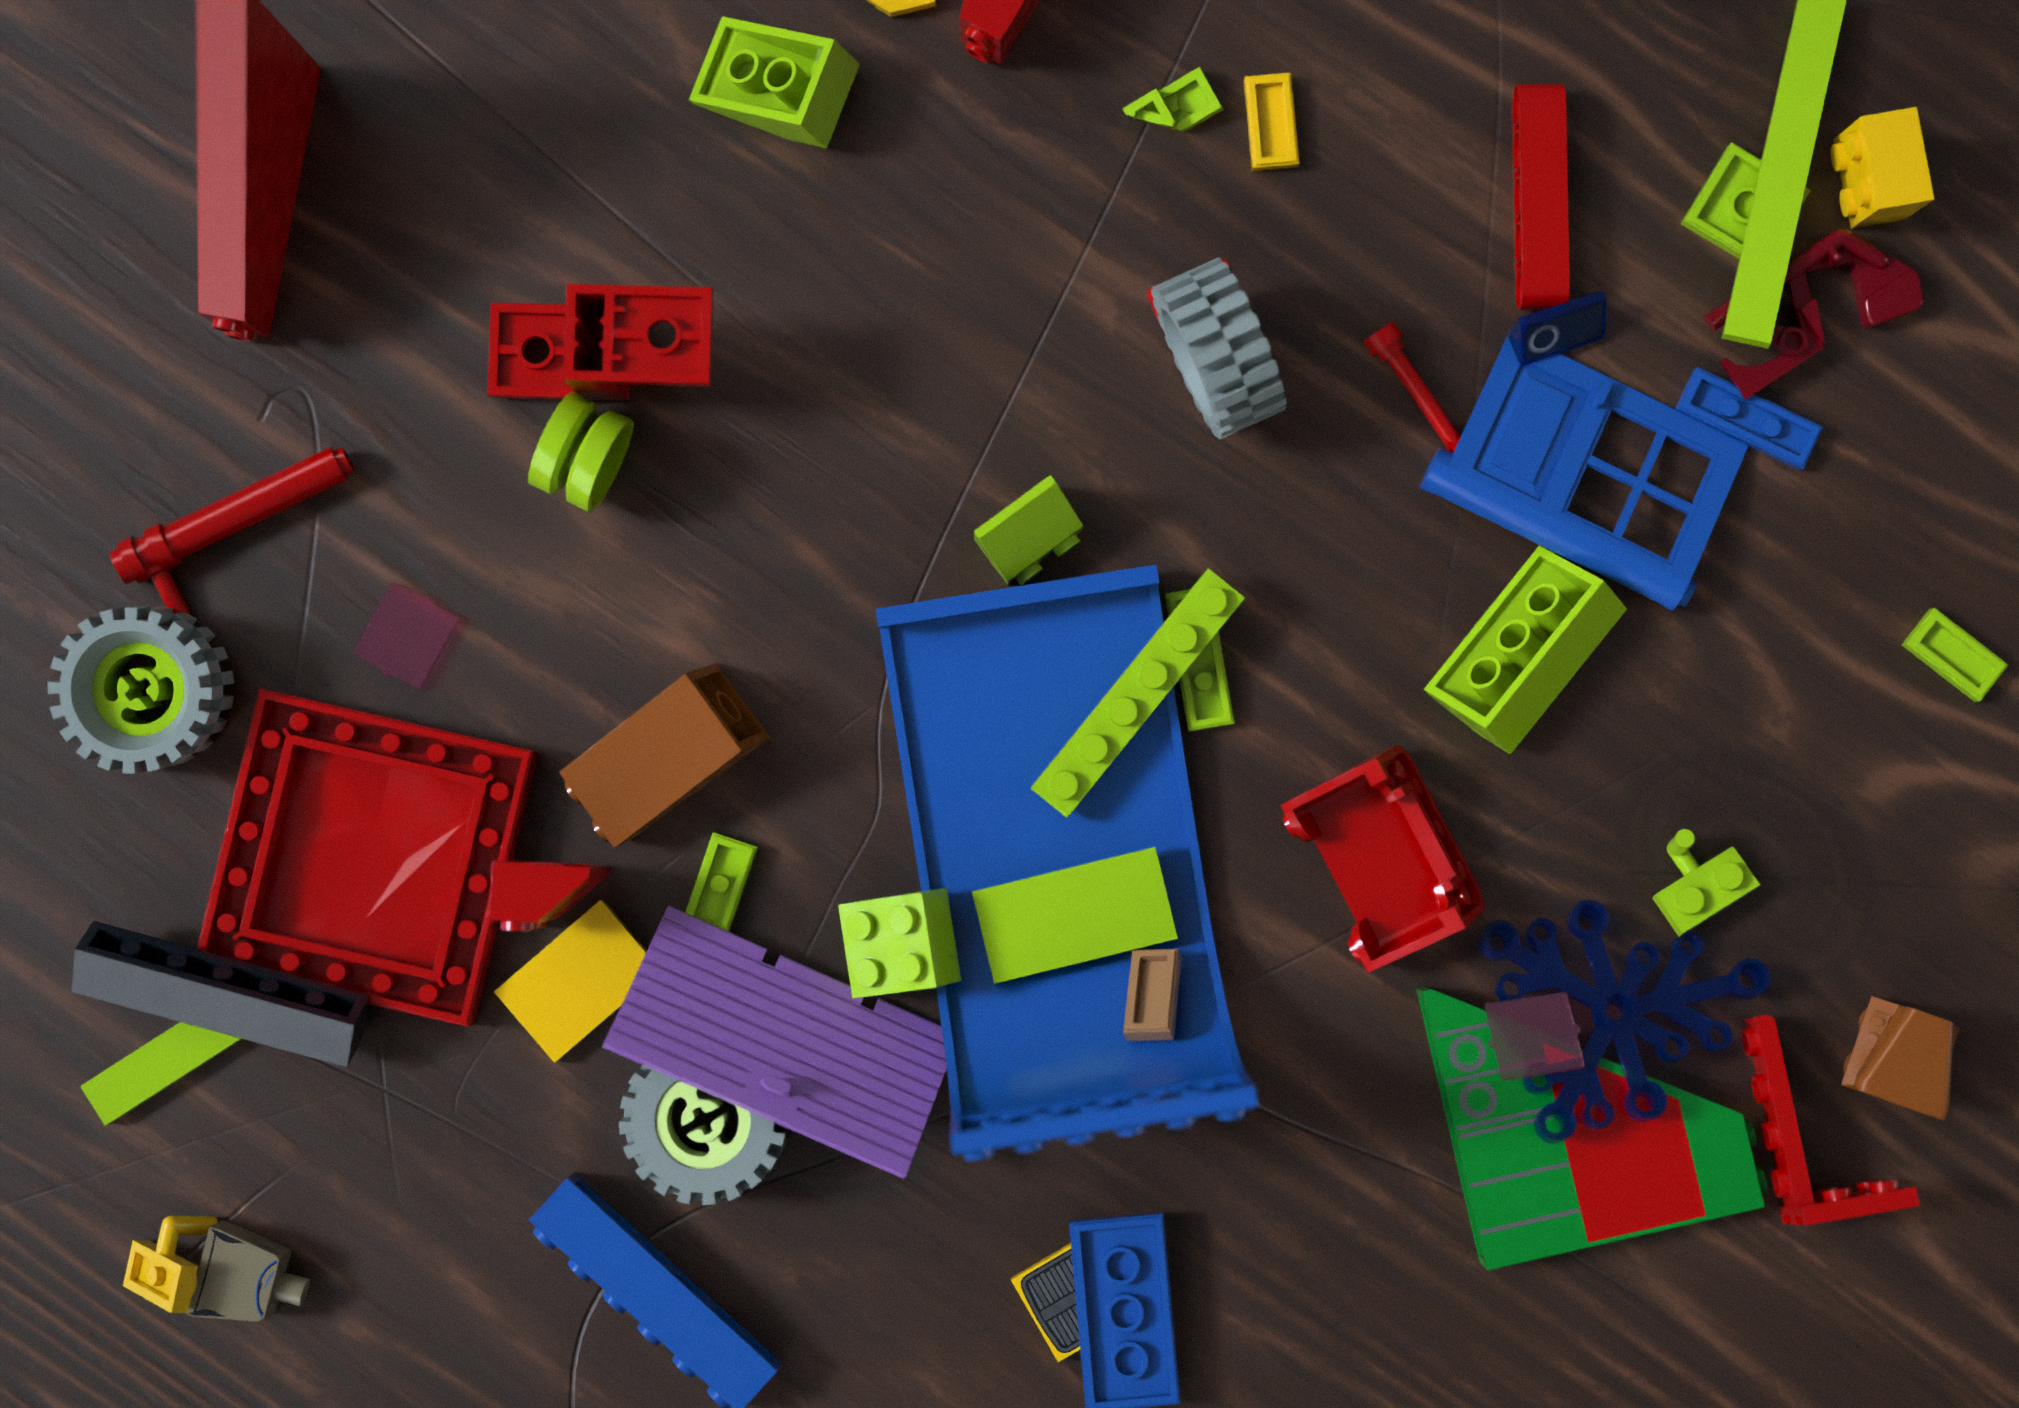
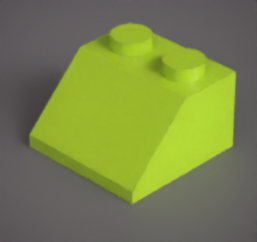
[974,475,1083,585]

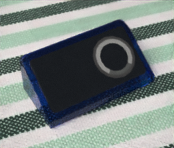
[1508,291,1607,365]

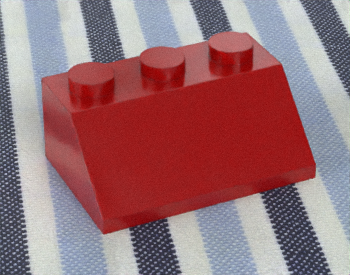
[488,860,610,931]

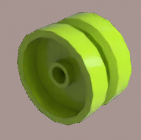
[528,391,634,513]

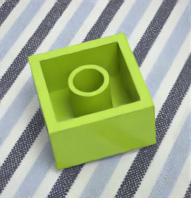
[838,887,961,999]

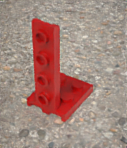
[1741,1015,1920,1226]

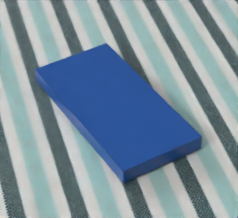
[1069,1212,1181,1408]

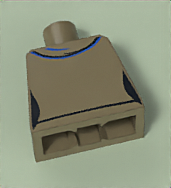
[187,1220,310,1322]

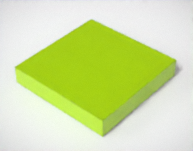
[1681,142,1811,259]

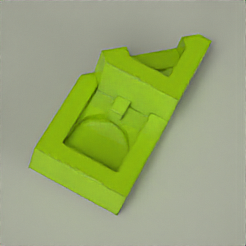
[1122,67,1224,132]

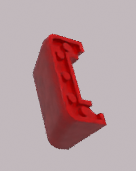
[1280,745,1485,973]

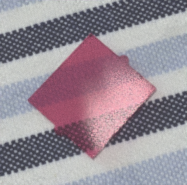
[352,582,460,690]
[1484,992,1585,1081]

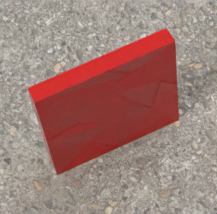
[197,688,539,1027]

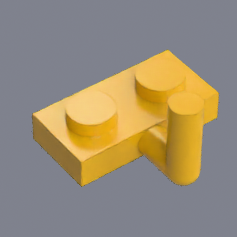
[123,1215,218,1313]

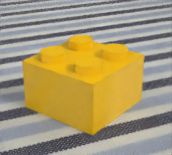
[1831,107,1934,229]

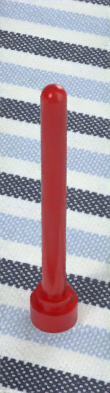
[1363,321,1461,452]

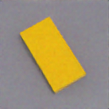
[1244,73,1300,171]

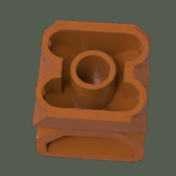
[1841,996,1960,1120]

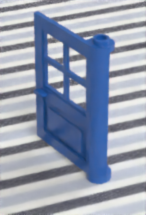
[1419,330,1749,611]

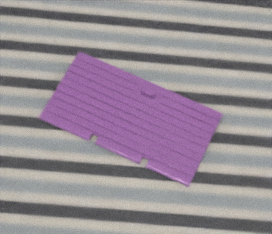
[603,905,947,1179]

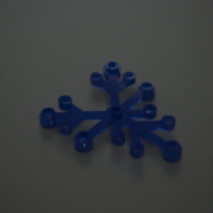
[1479,900,1770,1144]

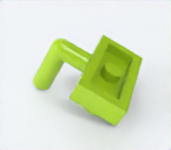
[1652,829,1760,937]

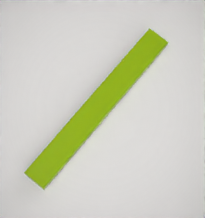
[1721,0,1847,349]

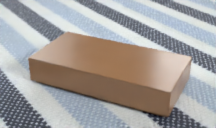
[1123,949,1182,1041]

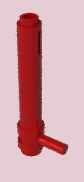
[110,447,355,614]

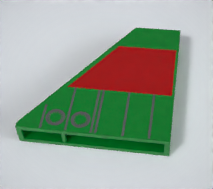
[1416,987,1767,1271]

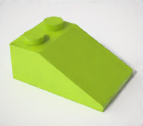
[689,16,860,149]

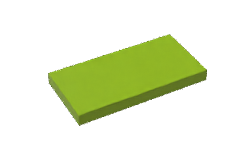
[972,846,1178,984]

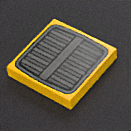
[1011,1243,1080,1362]

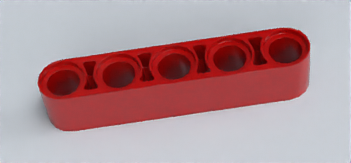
[1512,84,1570,310]

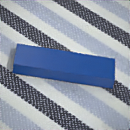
[1675,367,1823,471]

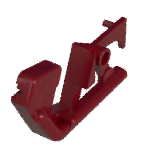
[1703,229,1924,400]

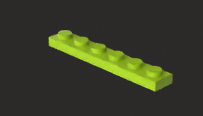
[1030,568,1245,818]

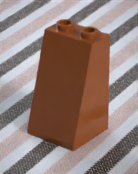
[559,663,771,848]

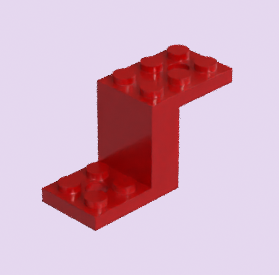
[487,284,714,401]

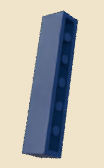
[529,1172,781,1408]

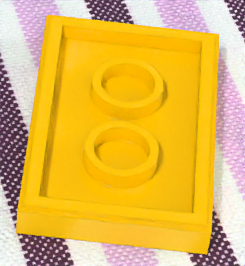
[494,899,647,1063]

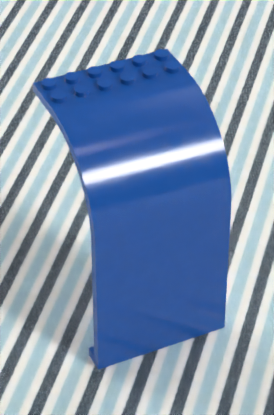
[876,565,1258,1160]

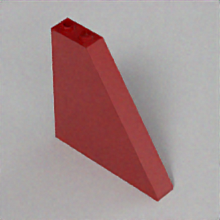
[197,0,321,342]

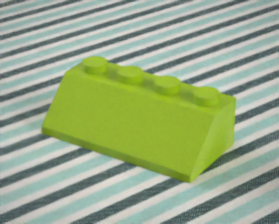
[1424,545,1627,755]

